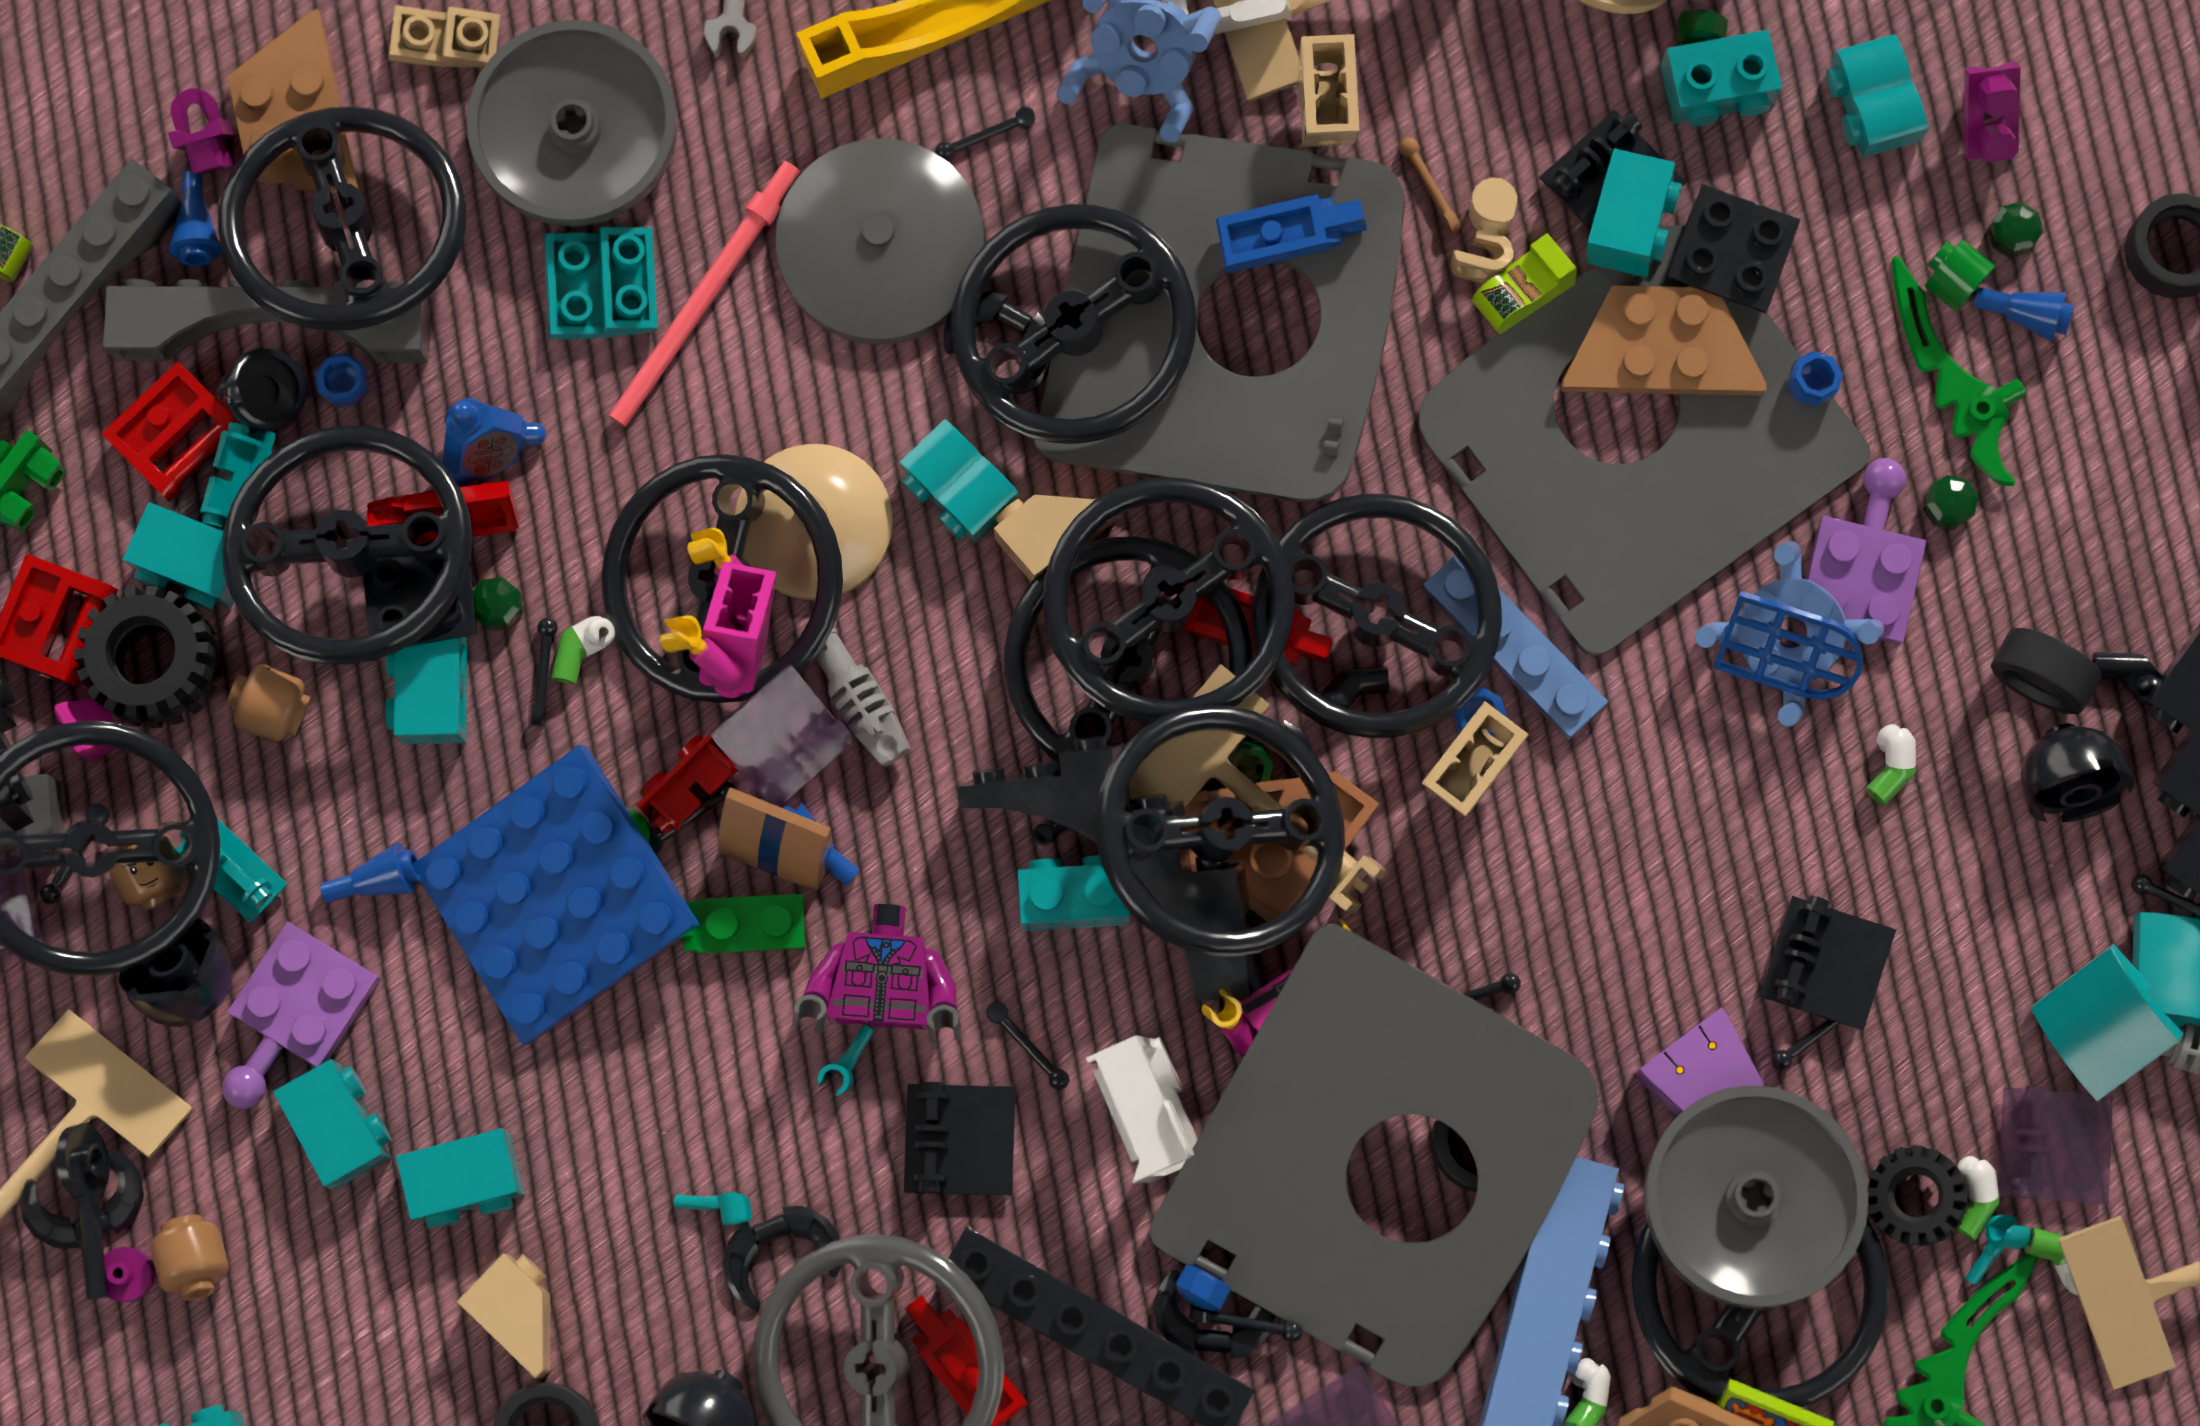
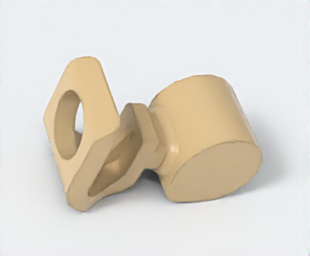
[1450,178,1517,284]

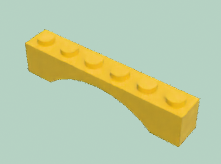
[796,0,1051,99]

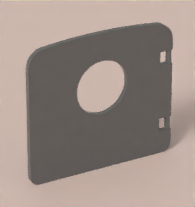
[1035,124,1405,503]
[1418,225,1870,656]
[1150,924,1598,1387]

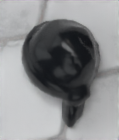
[215,348,307,432]

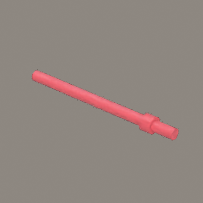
[608,161,801,428]

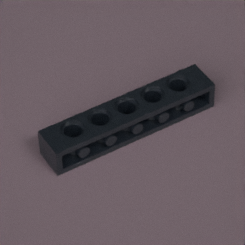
[948,1226,1255,1426]

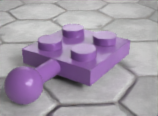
[1796,458,1927,645]
[222,921,381,1109]

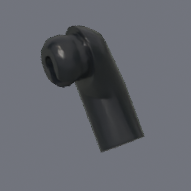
[2091,652,2162,706]
[1320,667,1389,709]

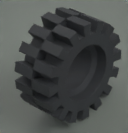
[1867,1145,1969,1247]

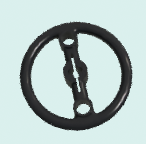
[218,106,466,331]
[951,204,1197,444]
[221,425,473,665]
[601,454,843,703]
[1043,477,1295,724]
[1252,494,1502,738]
[1004,536,1252,763]
[1095,705,1345,957]
[0,721,221,976]
[1631,1218,1889,1408]

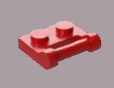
[101,361,240,503]
[0,554,118,687]

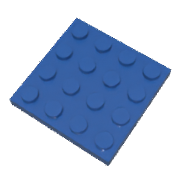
[412,745,700,1045]

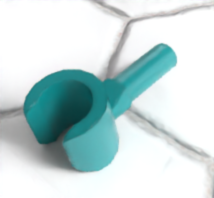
[817,1025,875,1096]
[674,1192,752,1226]
[1965,1215,2030,1285]

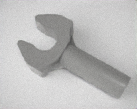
[704,0,758,60]

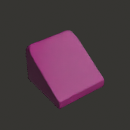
[54,699,117,762]

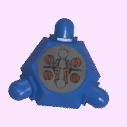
[442,398,546,487]

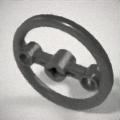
[752,1234,1005,1426]

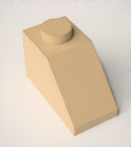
[994,495,1116,582]
[457,1253,551,1379]

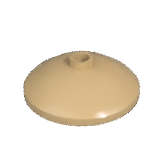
[735,444,893,600]

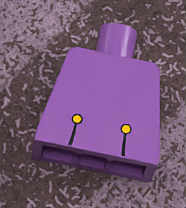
[1633,1007,1764,1116]

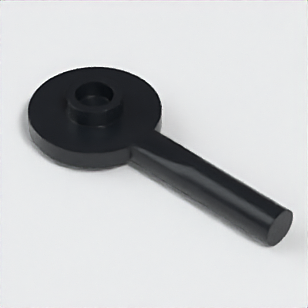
[56,1123,110,1300]

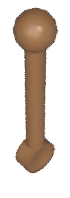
[1399,137,1461,233]

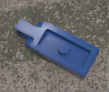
[1215,194,1367,274]

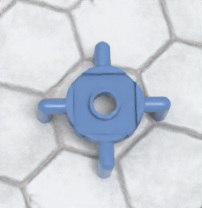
[1056,0,1221,143]
[1695,541,1884,727]

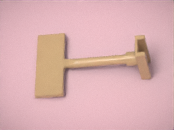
[1213,0,1333,102]
[1128,664,1389,913]
[0,1009,193,1221]
[2058,1216,2200,1390]

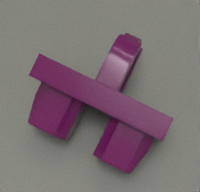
[1962,61,2021,162]
[168,88,235,175]

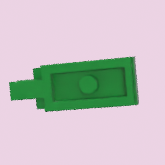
[679,894,806,955]

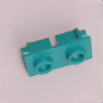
[200,422,276,531]
[177,818,289,923]

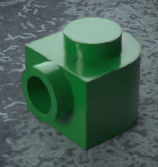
[1924,240,1995,313]

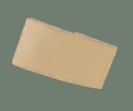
[388,5,500,67]

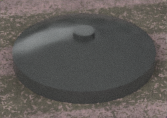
[467,20,678,226]
[775,138,985,345]
[1644,1085,1868,1309]

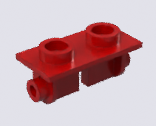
[636,729,742,835]

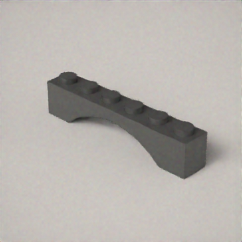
[0,158,181,426]
[103,279,431,363]

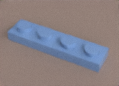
[1421,555,1609,741]

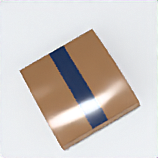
[718,787,832,892]

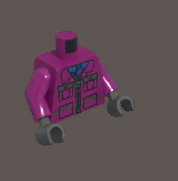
[792,904,962,1043]

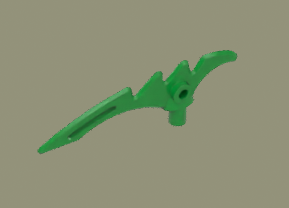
[1891,256,2027,487]
[1883,1254,2039,1426]

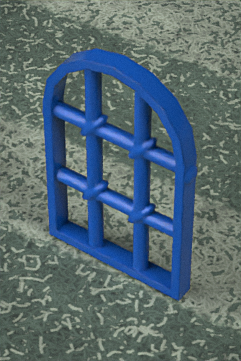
[1713,591,1863,700]

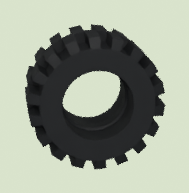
[74,586,222,729]

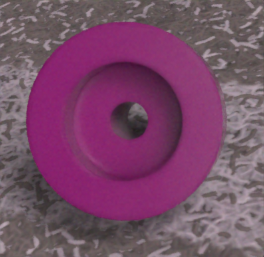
[104,1247,156,1303]

